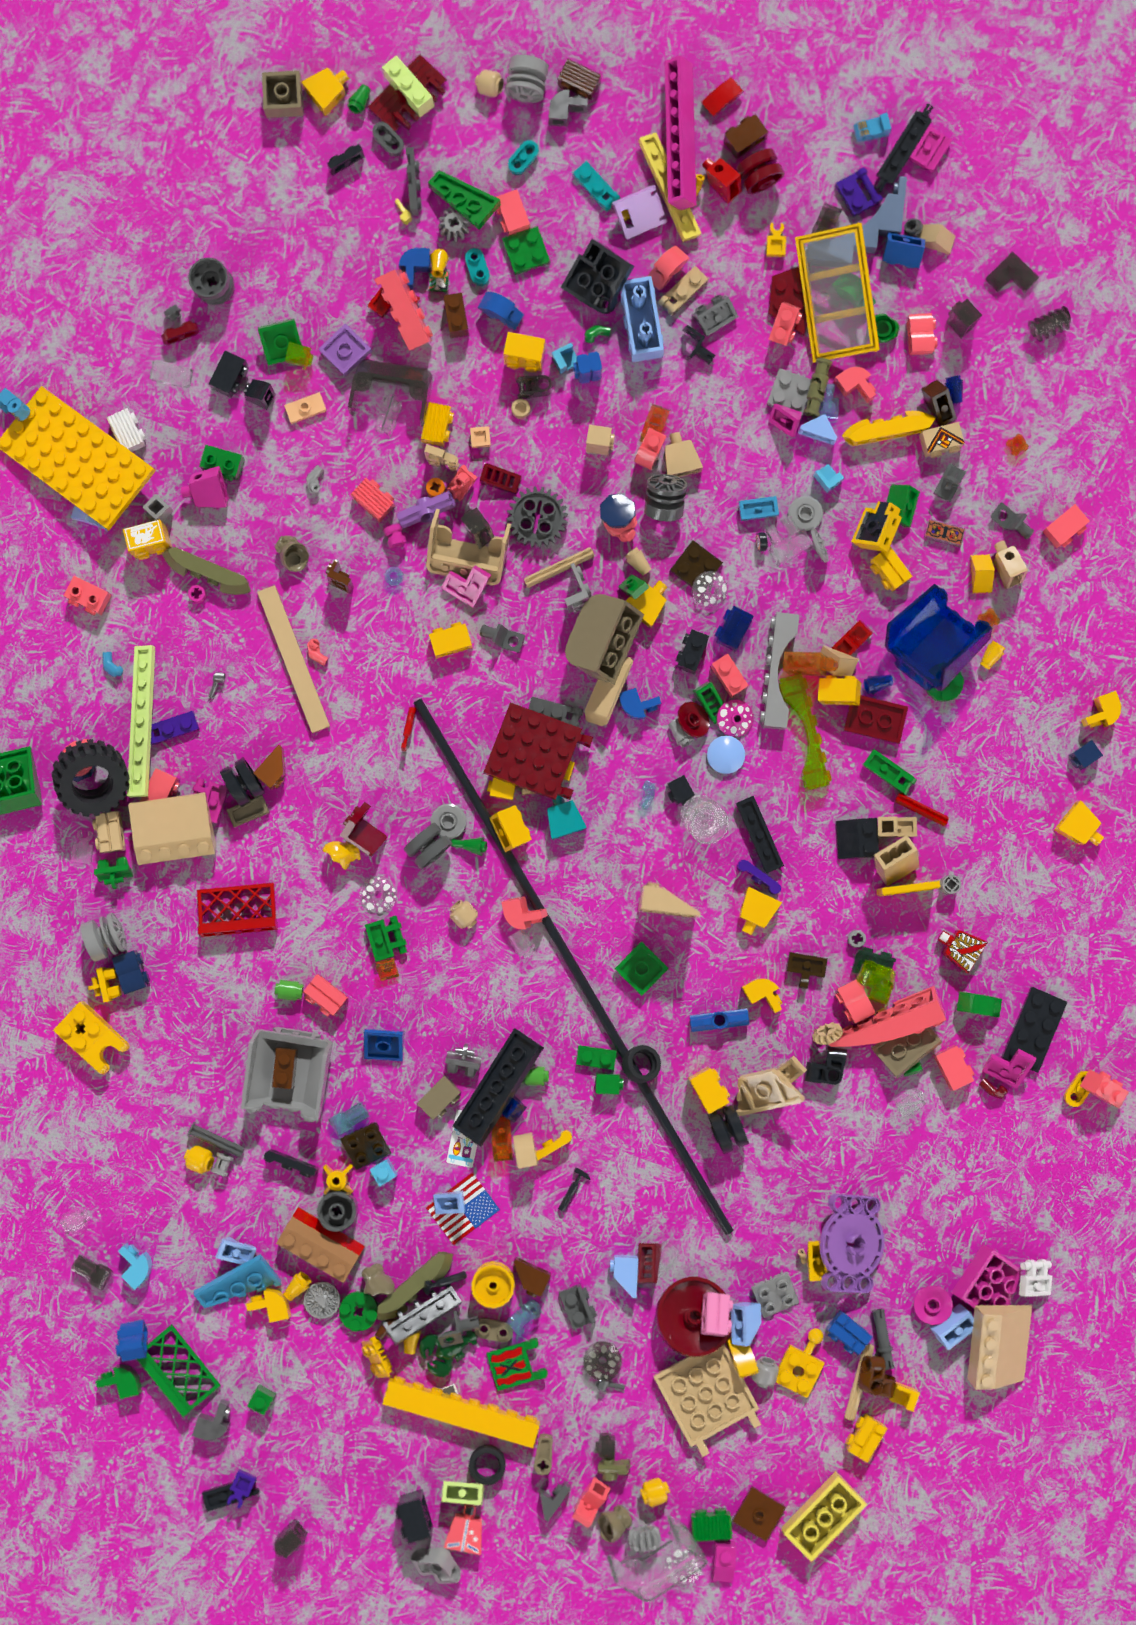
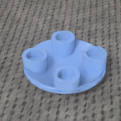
[707,736,745,774]

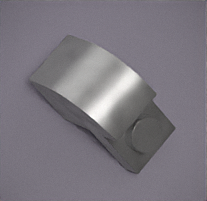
[549,90,588,126]
[192,1399,231,1441]

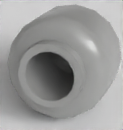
[752,1357,779,1388]

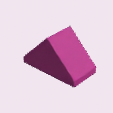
[768,404,802,437]

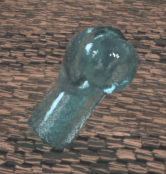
[639,780,656,810]

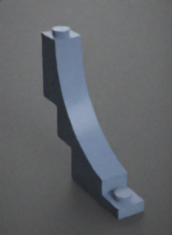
[805,176,907,268]

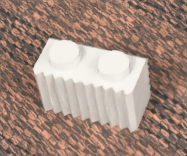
[107,408,146,452]

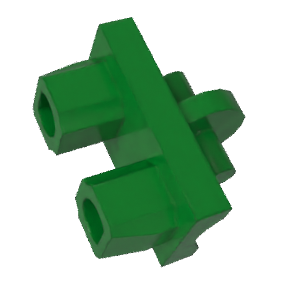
[94,857,133,890]

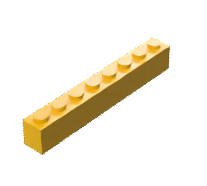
[382,1376,540,1448]

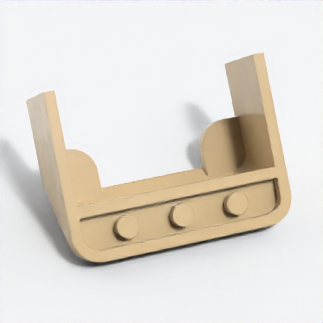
[426,509,511,585]

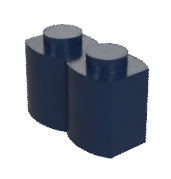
[112,950,150,995]

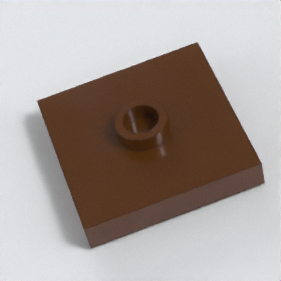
[732,1486,786,1542]

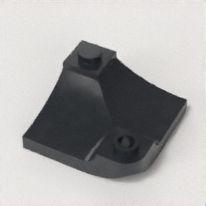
[560,239,634,314]

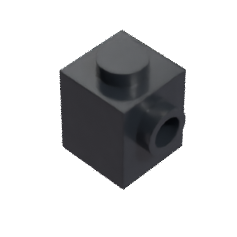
[666,775,695,806]

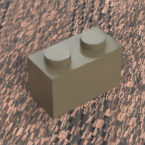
[417,1075,461,1120]

